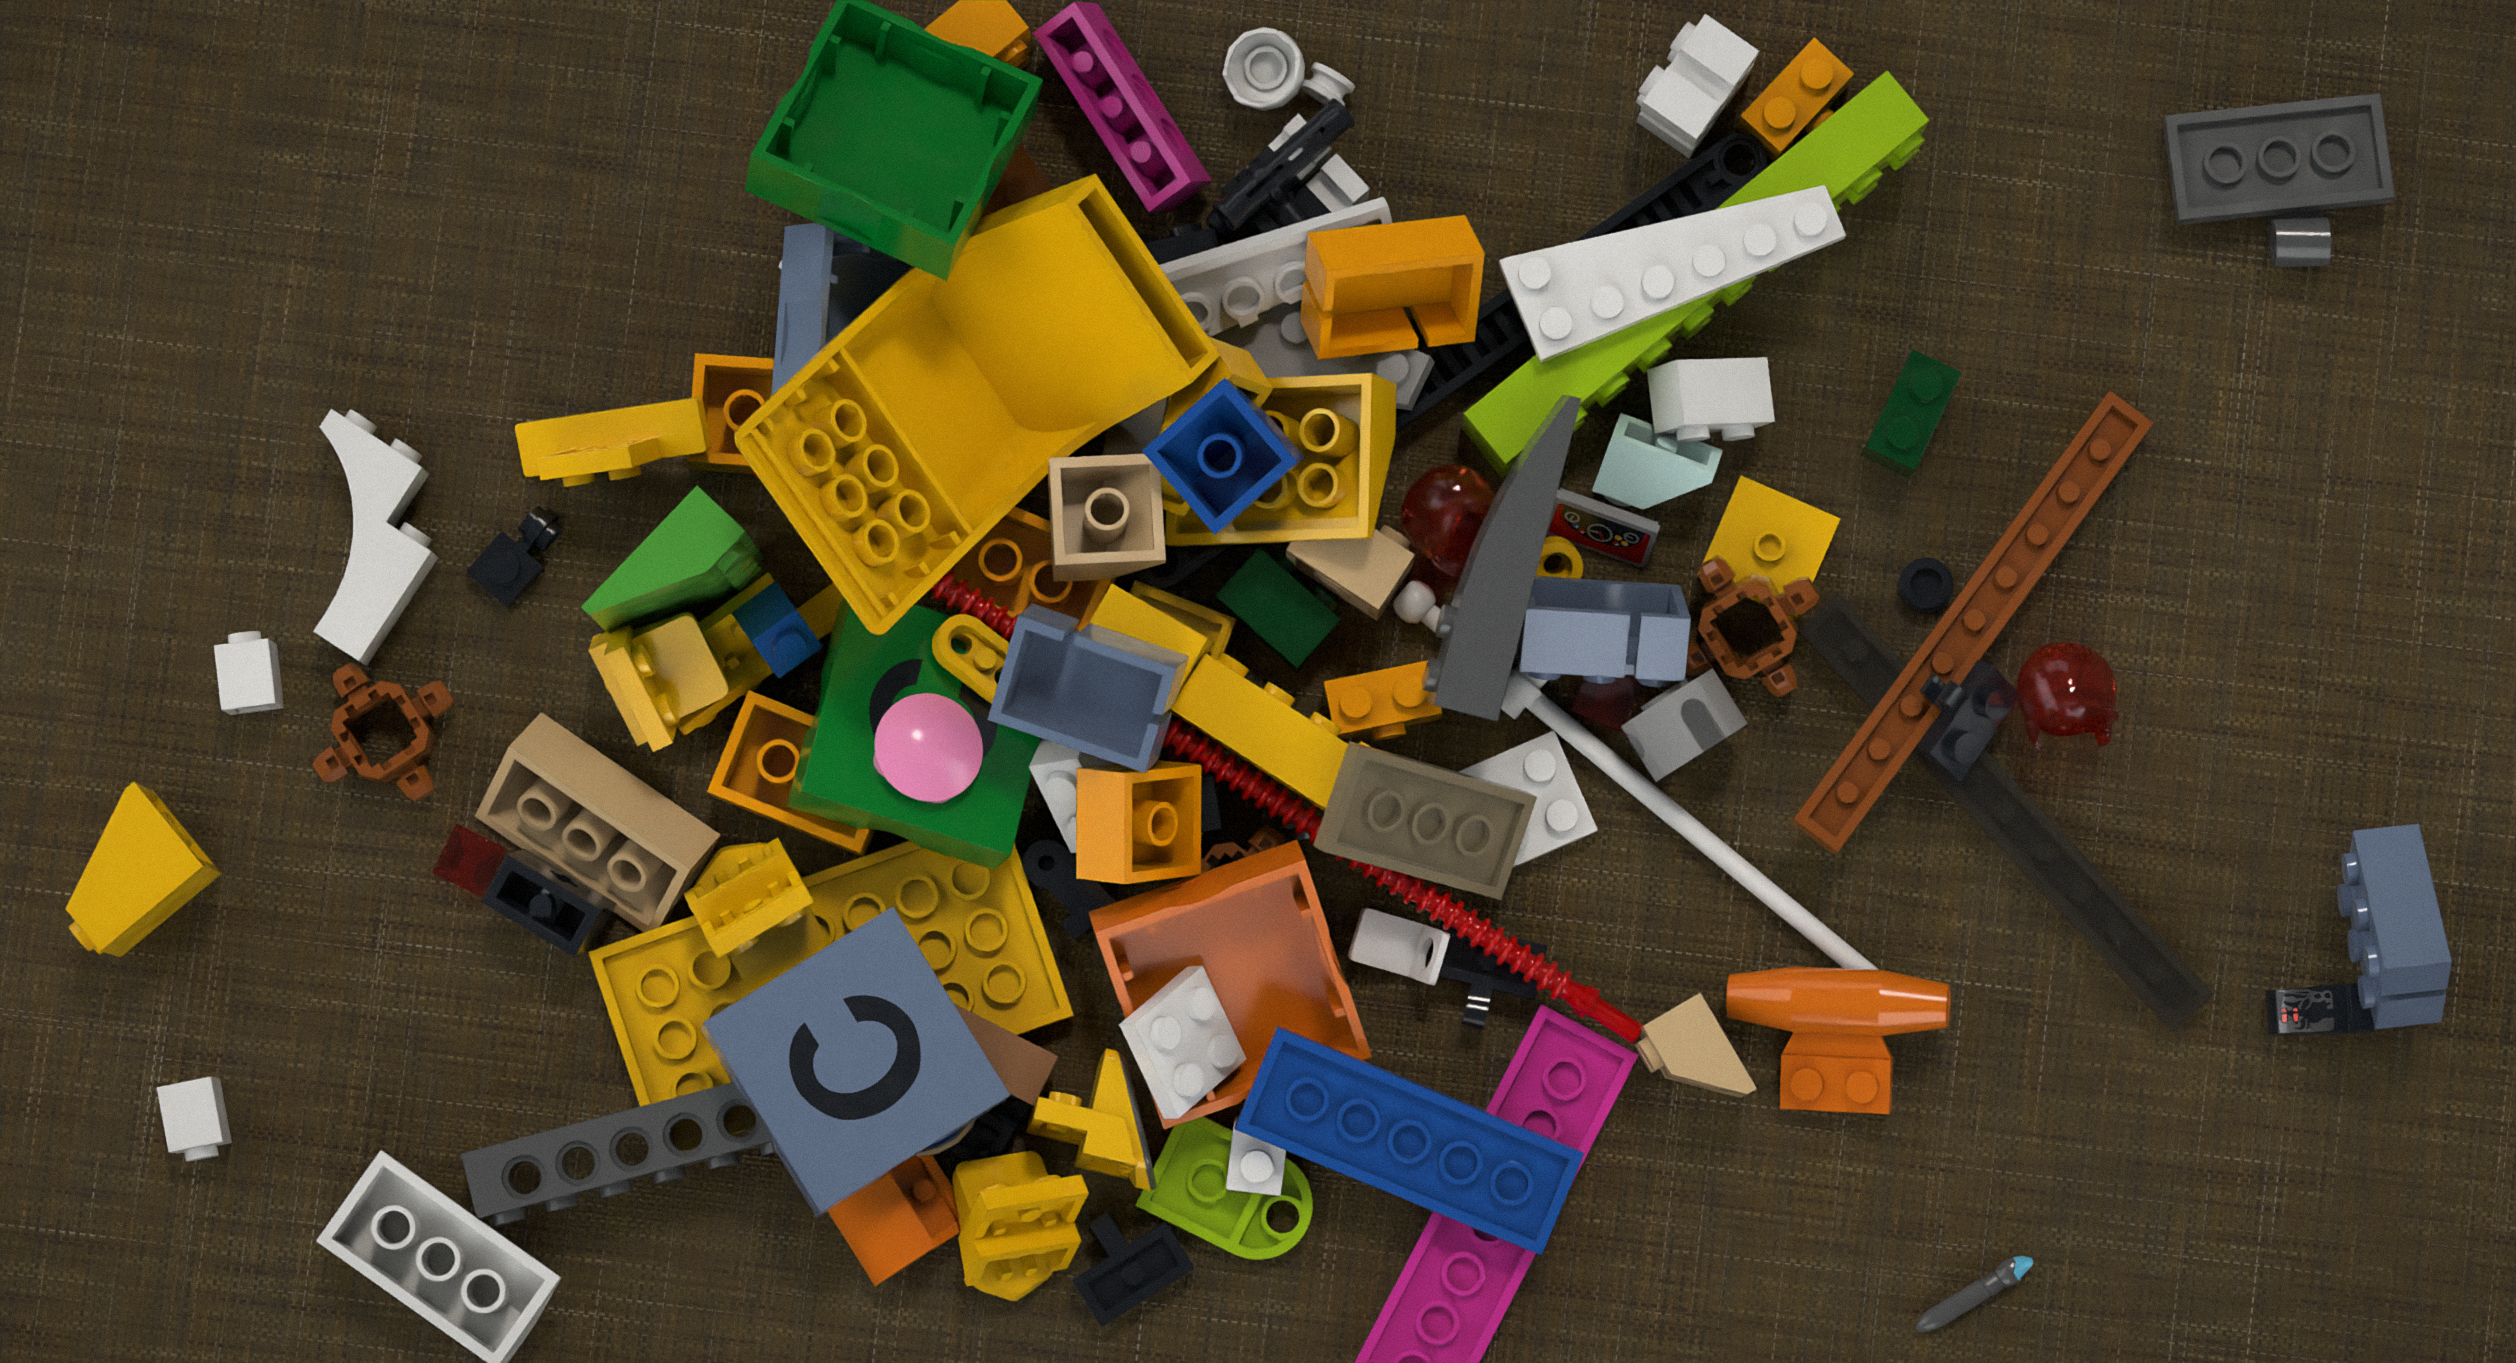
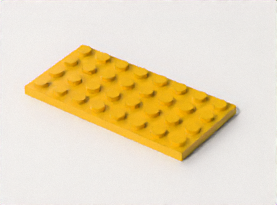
[588,841,1074,1152]

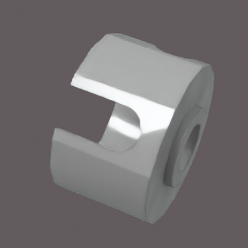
[1621,668,1748,782]

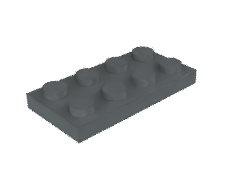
[2162,93,2395,225]

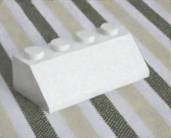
[316,1150,562,1363]

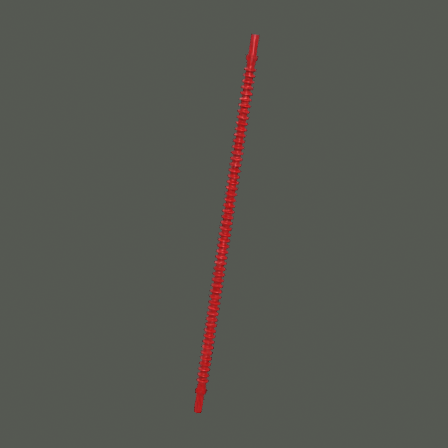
[754,473,1644,1044]

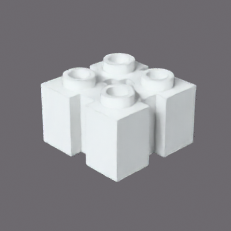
[1636,14,1759,159]

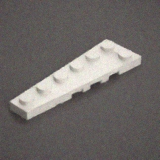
[1499,185,1846,363]
[1159,197,1393,337]

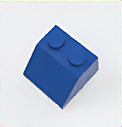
[1142,377,1305,534]

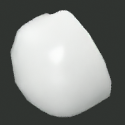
[1222,27,1305,111]

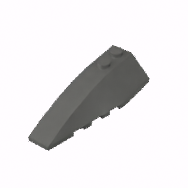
[1422,394,1581,721]

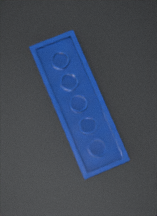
[1234,1025,1584,1255]

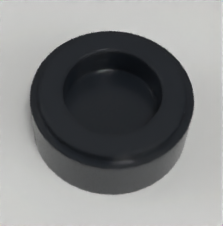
[1897,558,1954,614]

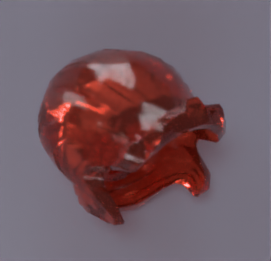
[1400,464,1496,578]
[2016,642,2119,750]

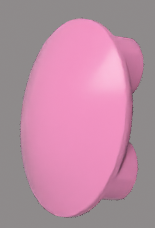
[873,693,983,804]

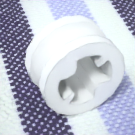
[1301,62,1355,106]

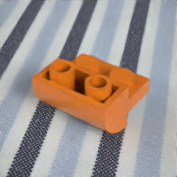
[828,1154,961,1287]

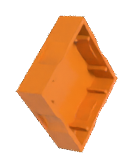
[1088,840,1372,1130]

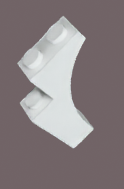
[313,409,439,666]

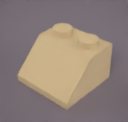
[1048,454,1166,582]
[1286,525,1415,621]
[1635,993,1757,1098]

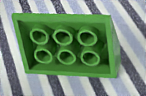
[581,486,764,632]

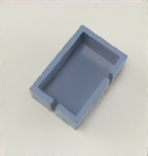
[1516,576,1691,687]
[987,603,1189,773]
[2337,824,2452,1029]

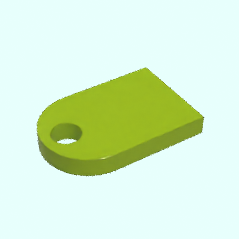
[1135,1116,1313,1260]

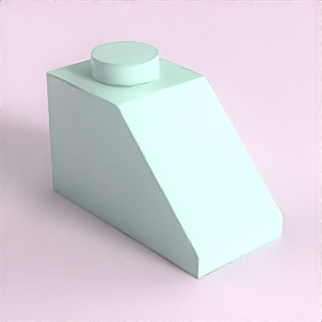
[1592,413,1723,509]

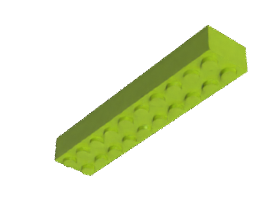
[1461,70,1929,478]

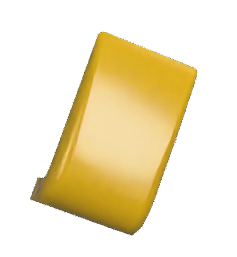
[734,173,1220,635]

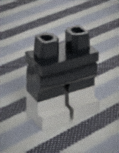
[1206,113,1370,243]

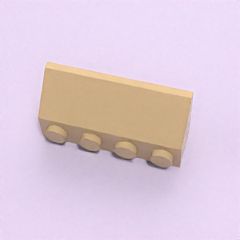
[475,712,721,932]

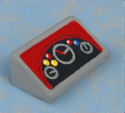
[1546,488,1660,567]

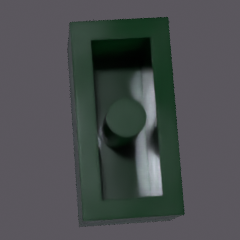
[1860,349,1962,479]
[1215,547,1341,673]

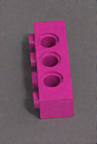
[1033,2,1213,212]

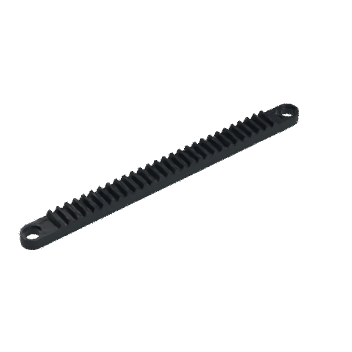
[1137,133,1767,590]

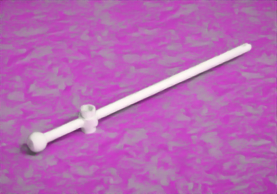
[1393,581,1879,970]

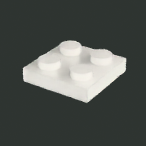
[1459,731,1598,868]
[1119,966,1247,1119]

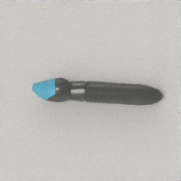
[1915,1256,2033,1332]

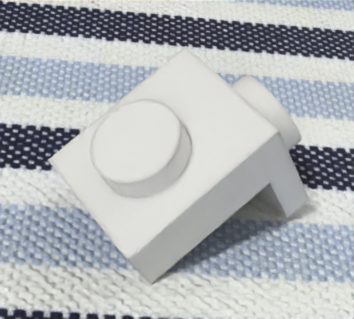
[1226,1117,1286,1196]

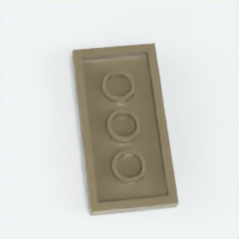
[1313,741,1537,900]

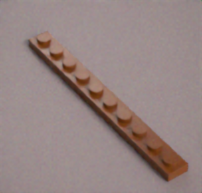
[1791,391,2153,855]

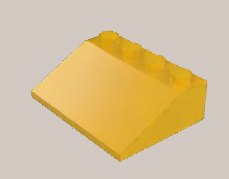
[1165,373,1397,546]

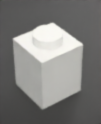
[214,631,284,715]
[157,1076,232,1162]

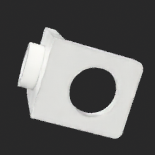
[1348,908,1450,986]

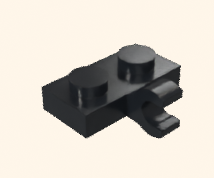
[1916,660,2021,783]
[1438,920,1548,1029]
[1072,1211,1195,1327]

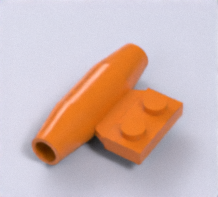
[1726,966,1951,1114]

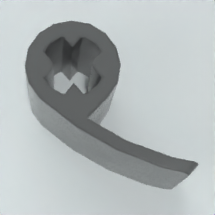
[2267,210,2331,268]

